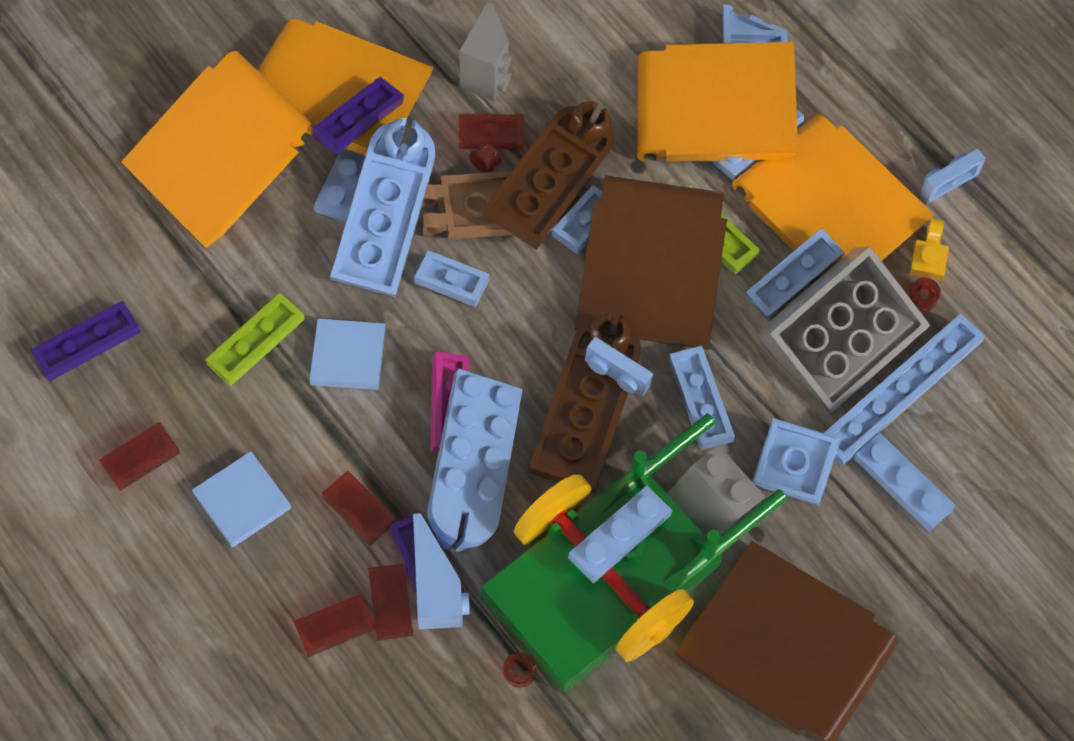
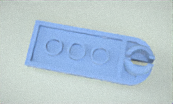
[330,118,435,297]
[427,368,523,552]

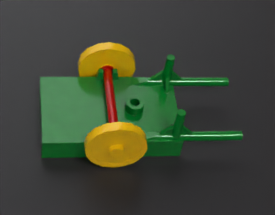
[481,413,787,694]

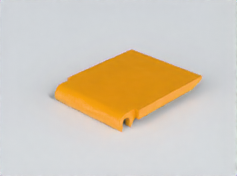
[257,18,434,156]
[637,42,798,162]
[121,51,315,248]
[732,113,934,277]

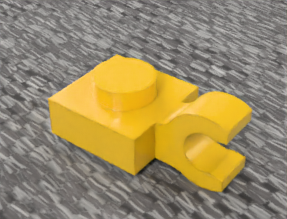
[909,218,949,281]

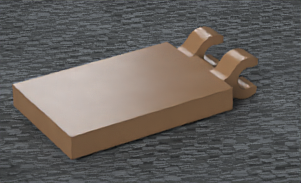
[421,171,513,240]

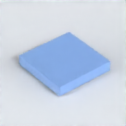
[310,319,386,390]
[752,418,840,506]
[192,452,291,548]

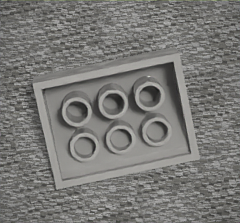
[756,246,930,413]

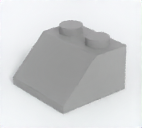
[459,2,512,101]
[667,445,766,536]

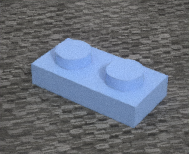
[919,149,986,204]
[551,185,602,255]
[414,250,489,308]
[585,337,653,397]

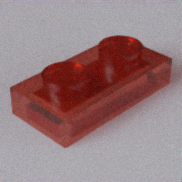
[459,114,524,149]
[99,422,180,491]
[322,471,396,546]
[368,563,413,641]
[294,593,376,657]

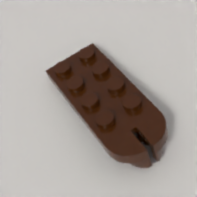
[482,101,614,250]
[528,312,641,493]

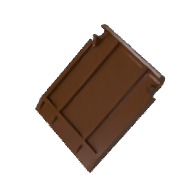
[575,175,727,350]
[674,540,899,741]

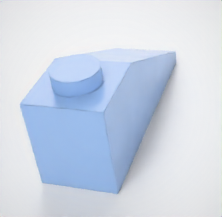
[413,513,469,629]

